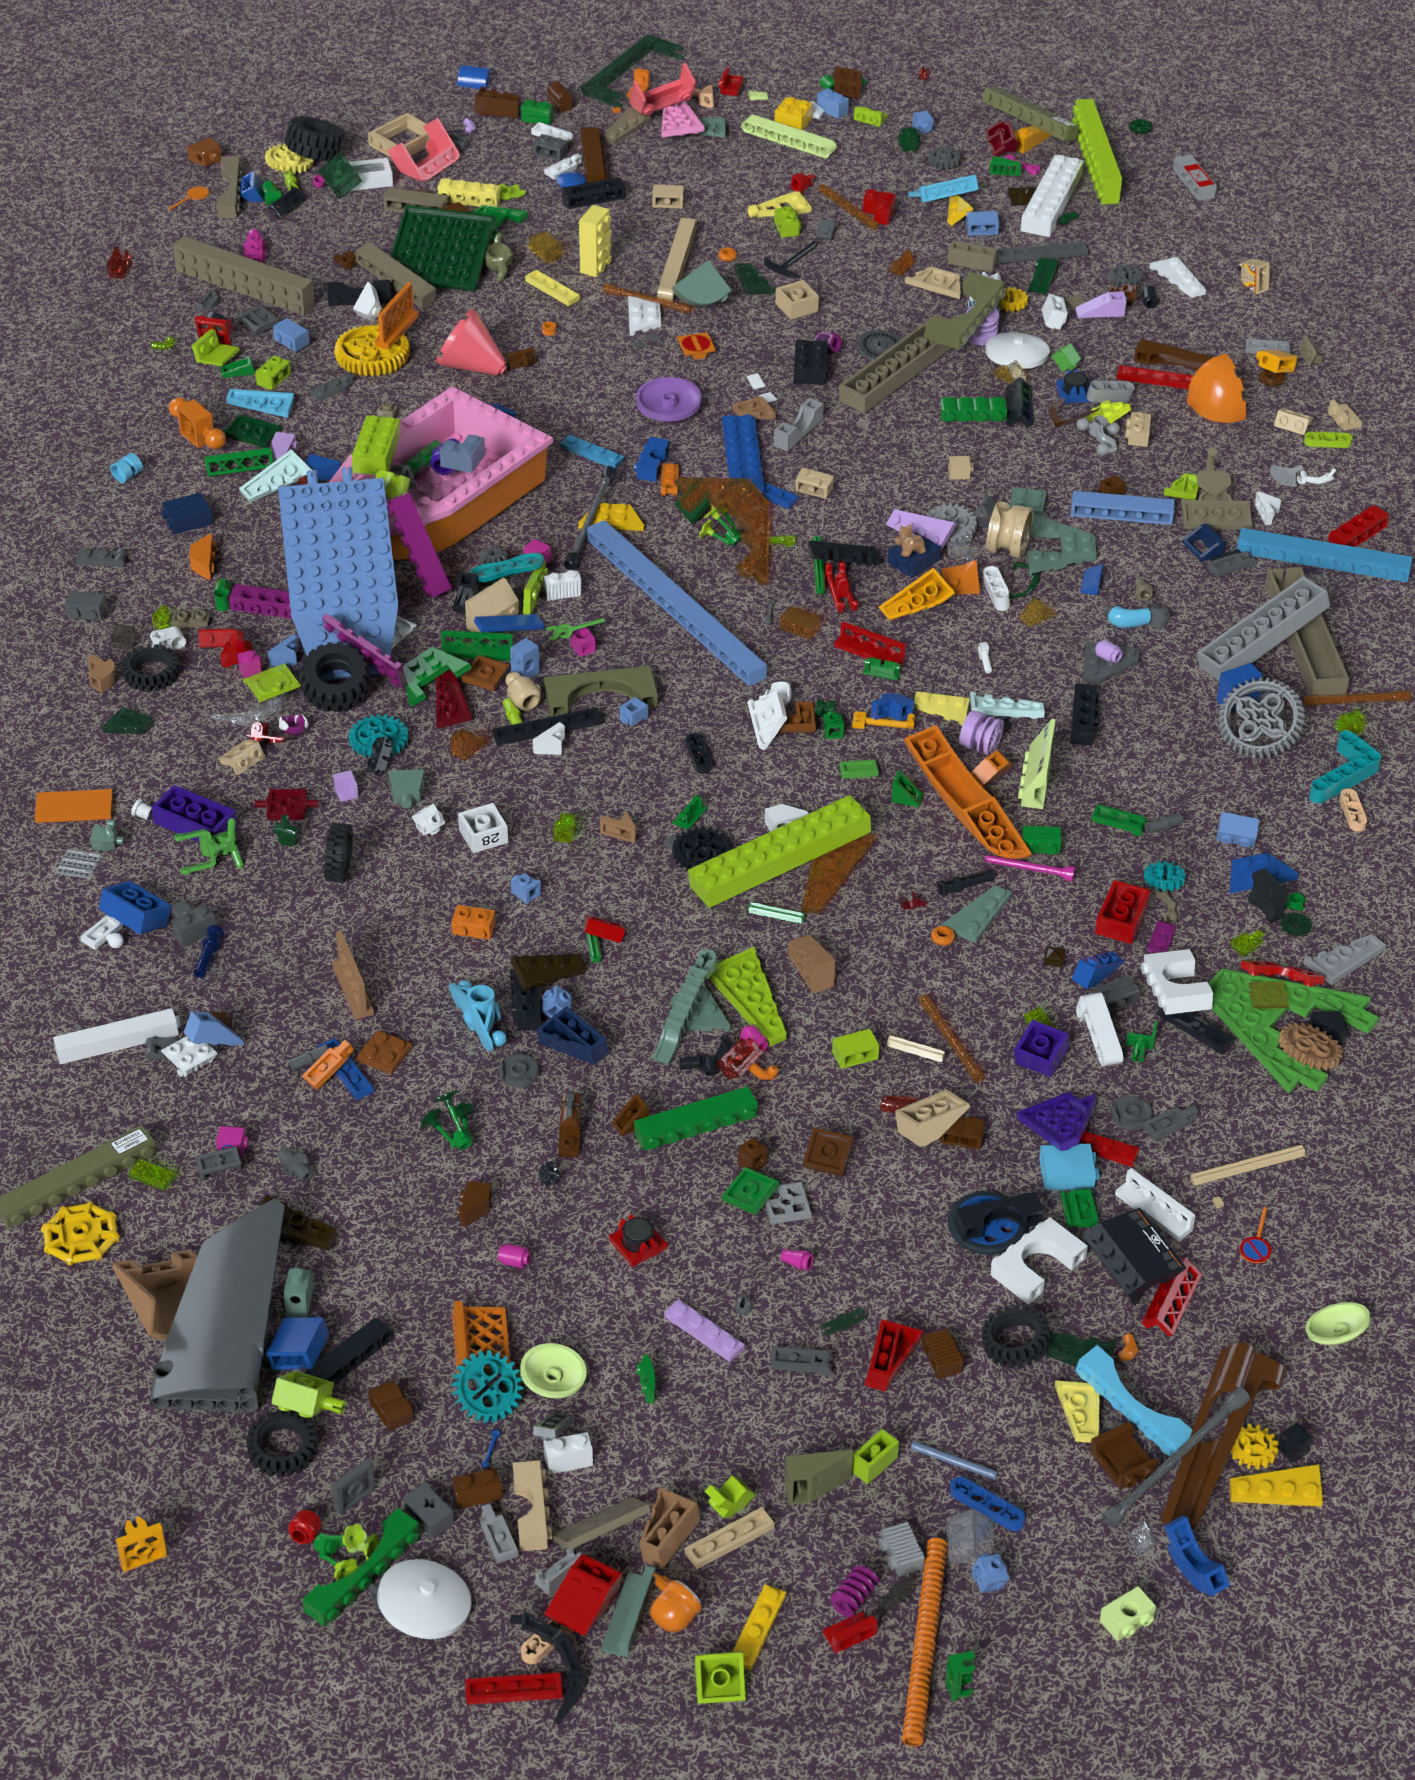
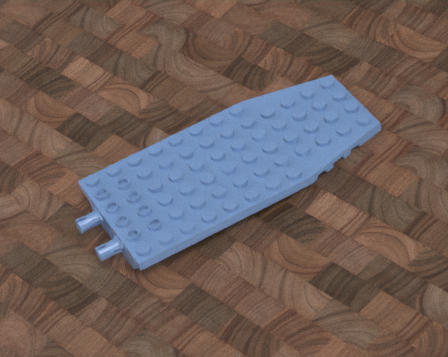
[278,467,398,681]

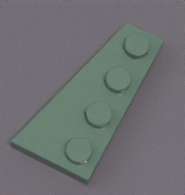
[942,885,1012,943]

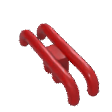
[825,561,859,613]

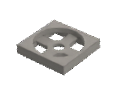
[765,1182,812,1224]

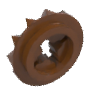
[1259,370,1285,387]

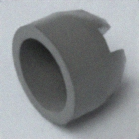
[735,1296,752,1315]

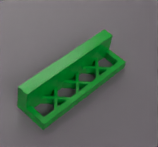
[204,447,273,477]
[441,630,513,661]

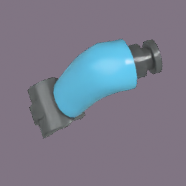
[1103,605,1170,628]

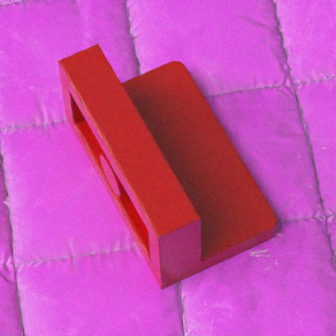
[823,1612,878,1654]

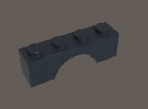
[327,280,391,306]
[954,1192,1044,1241]

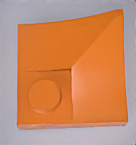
[941,560,980,594]

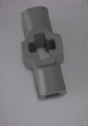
[277,1147,313,1182]

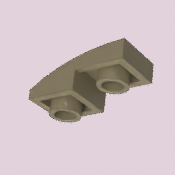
[377,403,398,418]
[171,608,210,628]

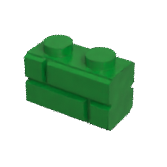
[521,100,554,126]
[1021,826,1061,855]

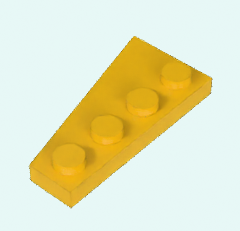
[1229,1465,1323,1507]

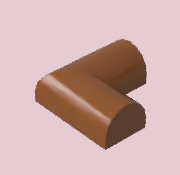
[779,702,816,733]

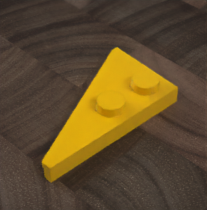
[947,195,973,226]

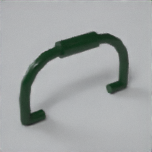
[1009,562,1039,598]

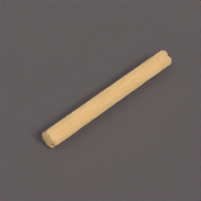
[1190,1145,1305,1186]

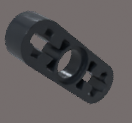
[686,733,712,774]

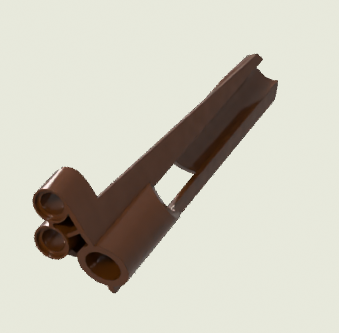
[1161,1342,1286,1530]

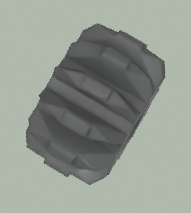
[479,545,508,565]

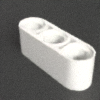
[983,566,1010,611]

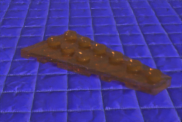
[802,834,875,914]

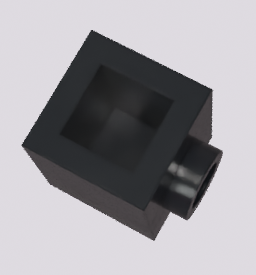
[1277,1422,1313,1463]

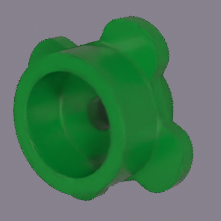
[1285,893,1306,911]

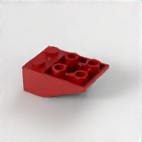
[544,1554,622,1636]

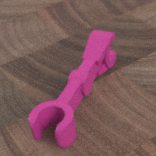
[1005,154,1040,175]

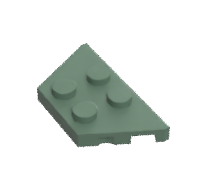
[671,984,731,1032]

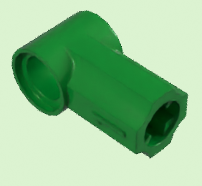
[262,180,281,206]
[214,578,231,611]

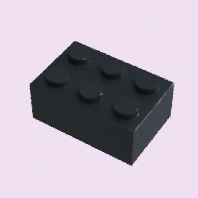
[793,340,828,385]

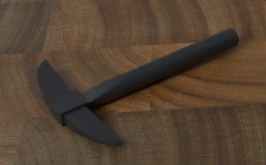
[764,241,817,278]

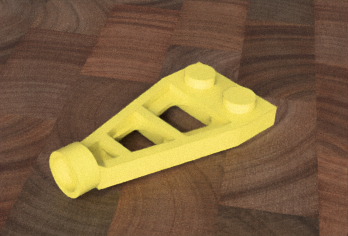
[748,192,812,218]

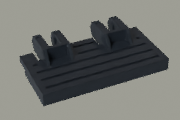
[807,541,881,566]

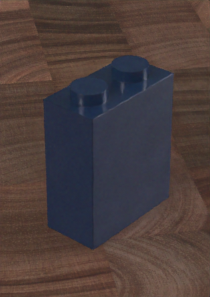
[160,492,213,535]
[887,532,941,578]

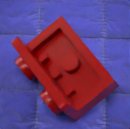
[718,67,744,96]

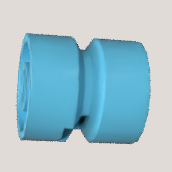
[110,453,143,483]

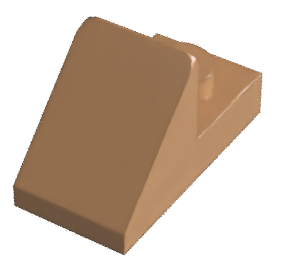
[600,812,636,843]

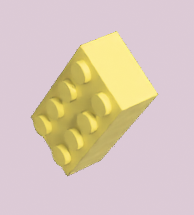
[579,205,612,277]

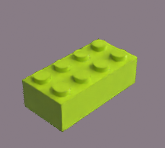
[351,415,401,475]

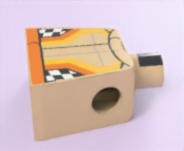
[1238,259,1270,294]

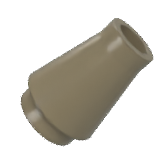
[1135,578,1153,601]

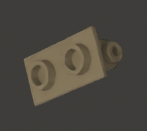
[1298,335,1322,366]

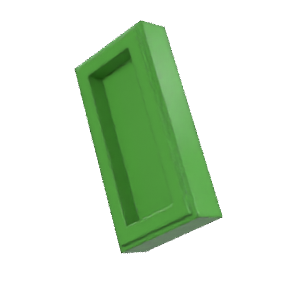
[839,760,879,779]

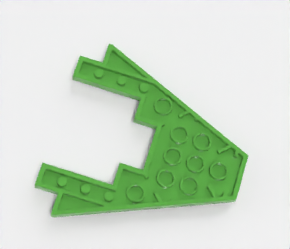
[1208,969,1379,1093]

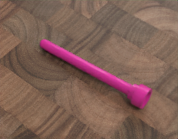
[985,855,1076,882]

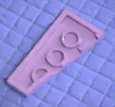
[886,509,957,551]

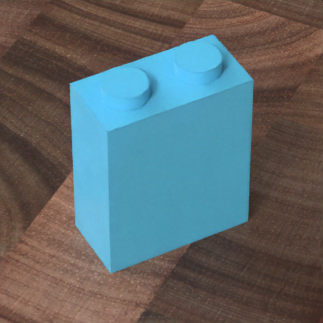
[1039,1144,1099,1190]

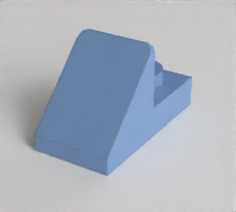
[268,634,299,666]

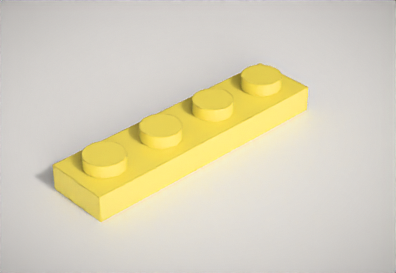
[525,270,580,306]

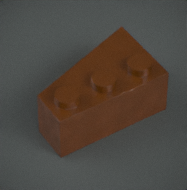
[475,86,521,119]

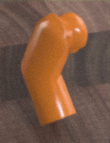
[748,1062,779,1080]
[1118,1334,1138,1362]

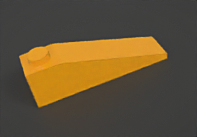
[1016,126,1052,154]

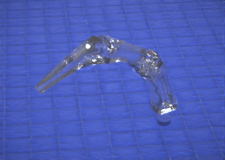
[210,691,289,726]

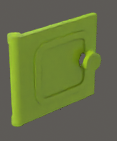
[243,663,301,702]

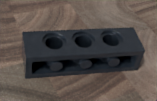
[1070,683,1100,746]

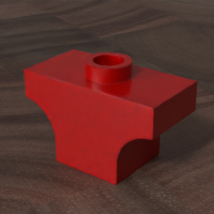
[220,629,253,668]

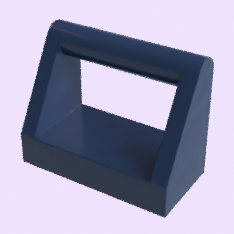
[1182,523,1225,562]

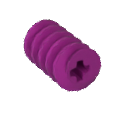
[830,1565,879,1618]

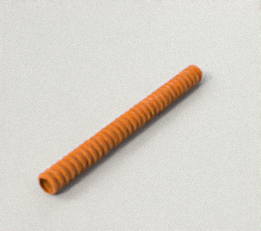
[902,1538,948,1747]

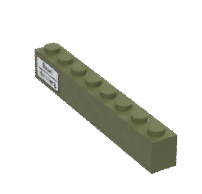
[982,87,1080,141]
[0,1125,156,1229]

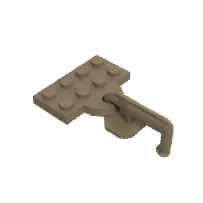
[1181,447,1252,530]

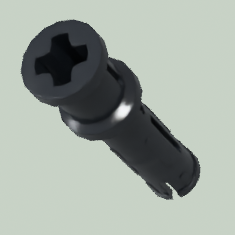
[937,869,995,897]

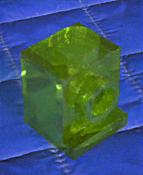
[1335,708,1365,734]
[553,813,576,843]

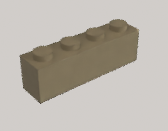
[384,188,447,212]

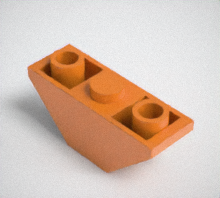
[189,534,217,580]
[971,750,1014,788]

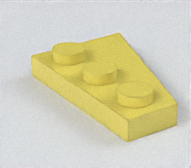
[913,692,970,726]
[1055,1380,1099,1443]

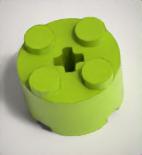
[375,470,410,500]

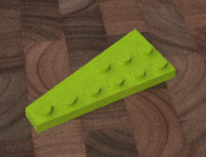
[709,947,787,1047]

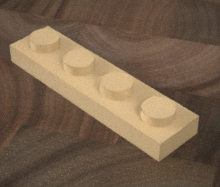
[684,1507,774,1569]

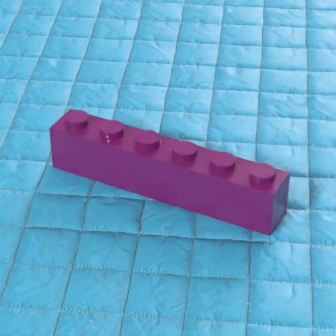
[387,492,452,597]

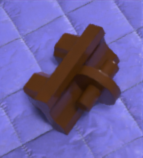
[1109,283,1139,305]
[506,347,537,370]

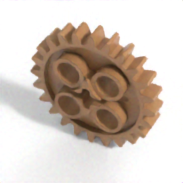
[1278,1022,1343,1071]

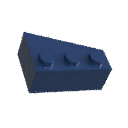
[536,1006,609,1065]

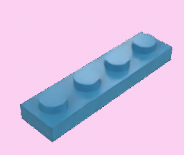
[560,435,624,469]

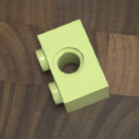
[1100,1587,1156,1641]

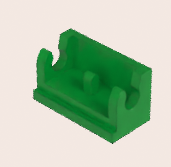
[945,1651,976,1702]

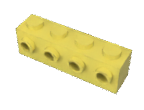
[438,178,500,207]

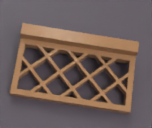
[332,931,374,1020]

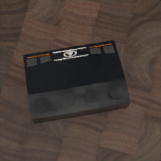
[1083,1208,1187,1306]

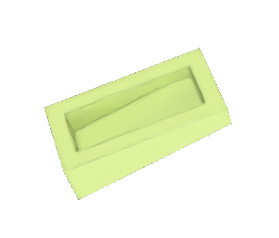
[749,91,768,100]

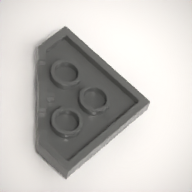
[1082,643,1140,684]

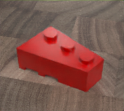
[864,1319,923,1392]

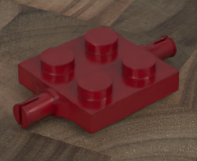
[254,789,319,820]

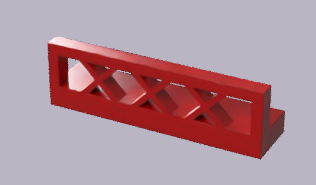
[834,621,906,665]
[1141,1257,1202,1337]

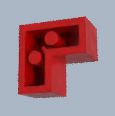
[863,189,896,225]

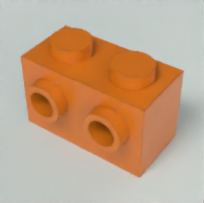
[451,905,496,940]

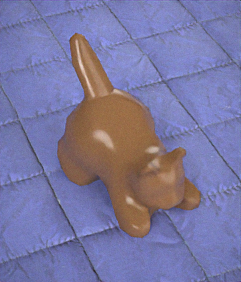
[894,524,926,557]

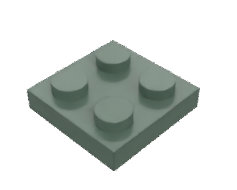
[1010,487,1047,517]

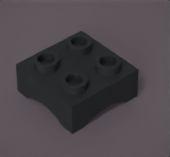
[1248,868,1288,924]

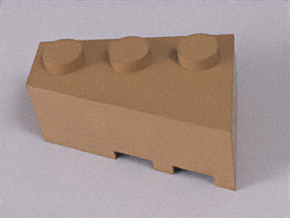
[788,935,836,993]
[639,1487,700,1569]

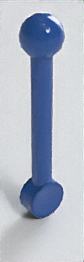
[481,1430,500,1469]

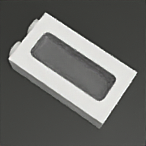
[332,158,393,192]

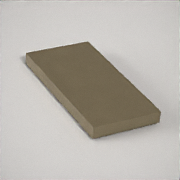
[551,1497,651,1550]

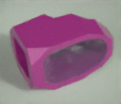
[814,332,842,353]

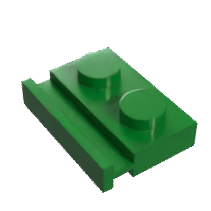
[1060,1189,1099,1229]

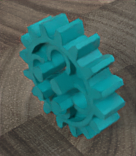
[1144,861,1186,892]

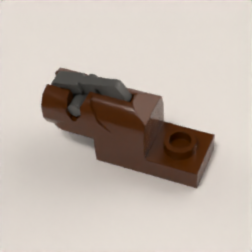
[558,1092,581,1157]

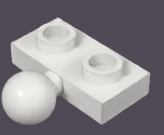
[80,915,124,950]

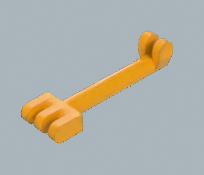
[852,711,915,729]

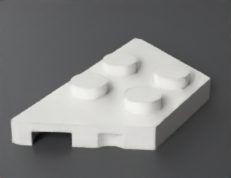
[628,296,661,336]
[747,691,787,750]

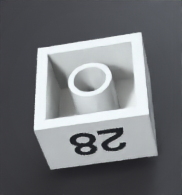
[458,803,508,853]

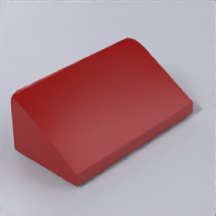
[585,915,625,943]

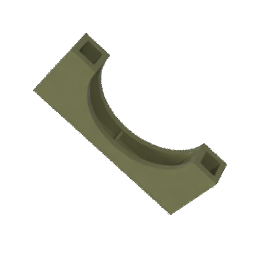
[925,272,1006,350]
[544,666,657,717]

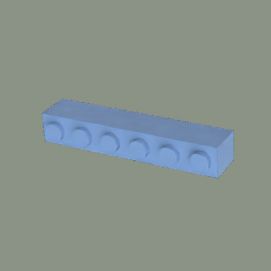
[1071,491,1174,525]

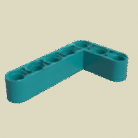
[1309,730,1381,804]

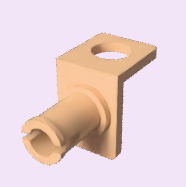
[692,85,714,108]

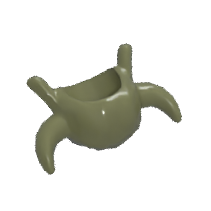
[484,233,513,283]

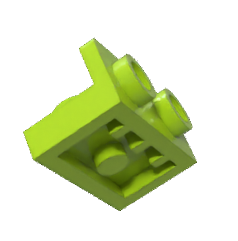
[854,106,888,127]

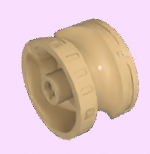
[986,501,1033,559]

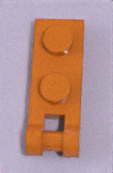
[661,463,679,496]

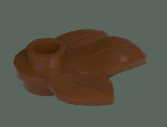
[333,250,357,269]

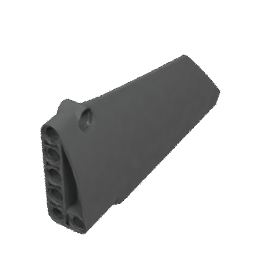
[149,1198,285,1412]

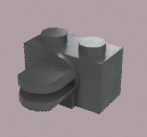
[171,901,217,948]

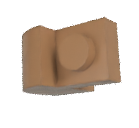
[87,654,116,693]

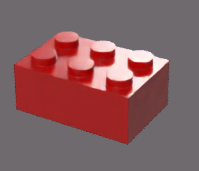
[1095,880,1151,944]

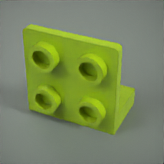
[192,329,240,367]

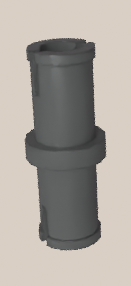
[1145,813,1183,834]
[288,1044,328,1072]

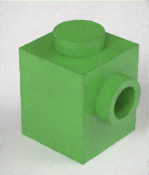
[1052,343,1081,372]

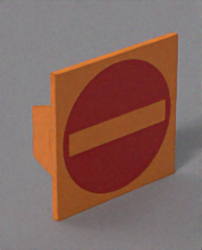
[677,332,716,360]

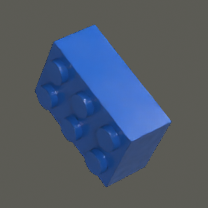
[99,881,172,934]

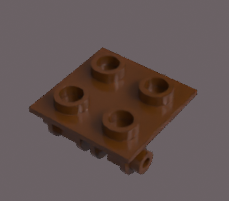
[831,66,862,99]

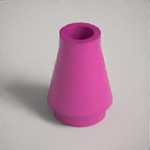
[781,1249,814,1271]

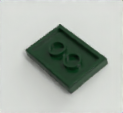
[223,414,283,448]

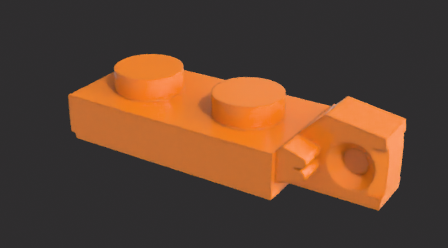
[302,1040,354,1090]

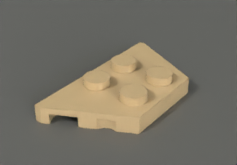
[905,266,961,299]

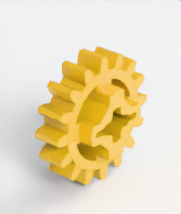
[1230,1424,1278,1470]

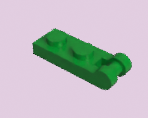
[1091,804,1147,836]

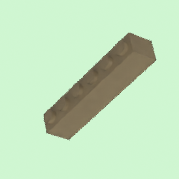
[356,242,436,309]

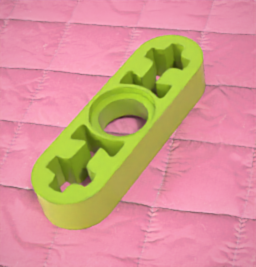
[1304,432,1352,448]

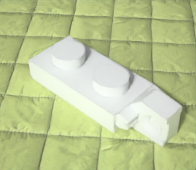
[544,154,582,180]

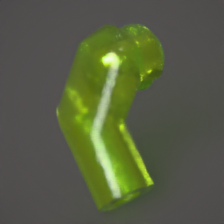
[151,336,174,350]
[770,535,796,547]

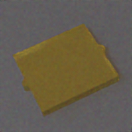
[1249,982,1288,1008]

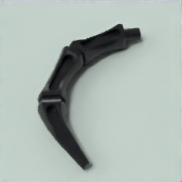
[510,1611,585,1725]

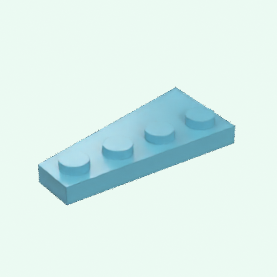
[226,389,294,418]

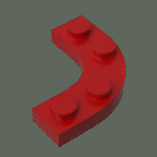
[1240,960,1325,987]

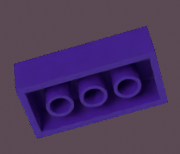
[152,785,237,843]

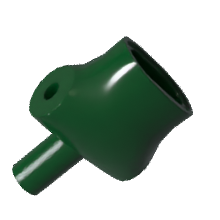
[273,815,300,846]

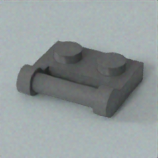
[237,305,279,336]

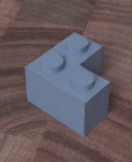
[439,434,486,473]

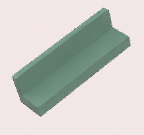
[601,1566,655,1658]

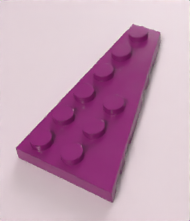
[322,613,408,689]

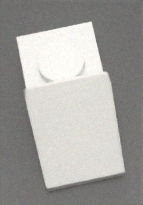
[1255,492,1281,525]
[533,722,565,755]

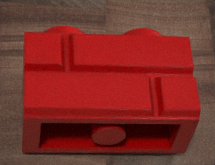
[199,628,236,648]

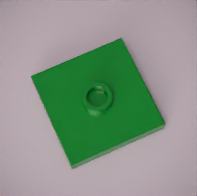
[721,1167,779,1215]

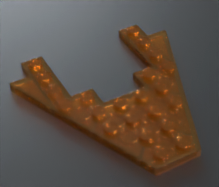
[674,477,771,586]

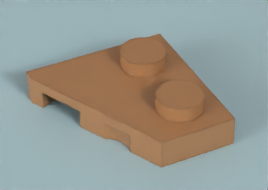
[733,396,776,419]

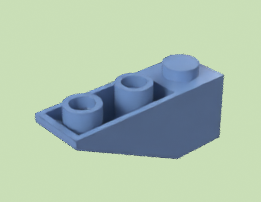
[184,1011,245,1046]

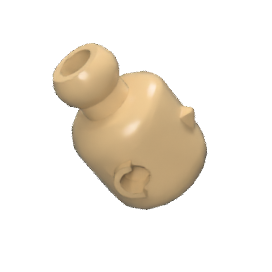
[505,672,541,711]

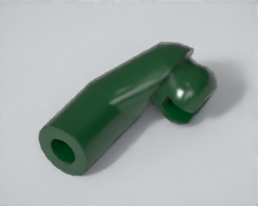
[1059,212,1078,225]

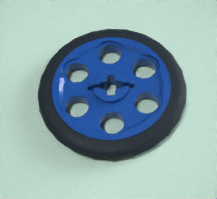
[948,1191,1027,1255]

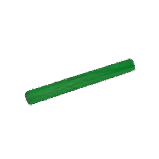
[813,536,825,595]

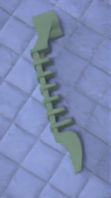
[652,949,718,1065]

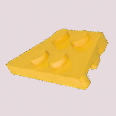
[578,503,644,531]

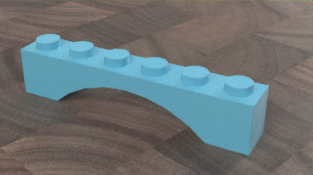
[1075,1345,1192,1457]

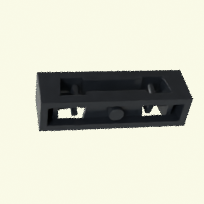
[562,177,625,209]

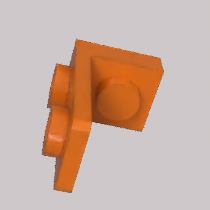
[626,68,650,98]

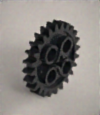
[672,826,734,872]

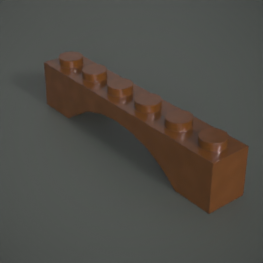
[1134,339,1214,371]

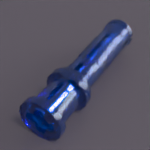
[193,925,224,978]

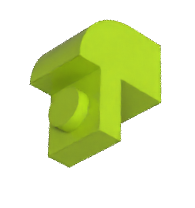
[705,1475,756,1518]

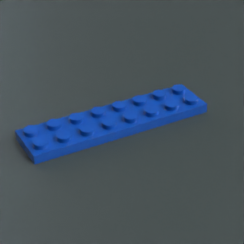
[722,414,764,498]

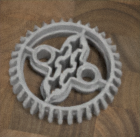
[1218,677,1305,759]

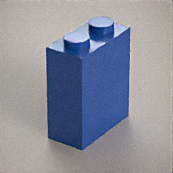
[266,1317,329,1370]

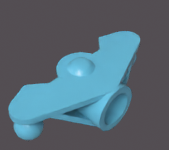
[449,980,507,1052]

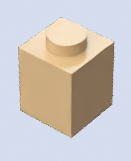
[948,456,973,479]

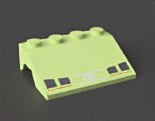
[1018,719,1055,809]

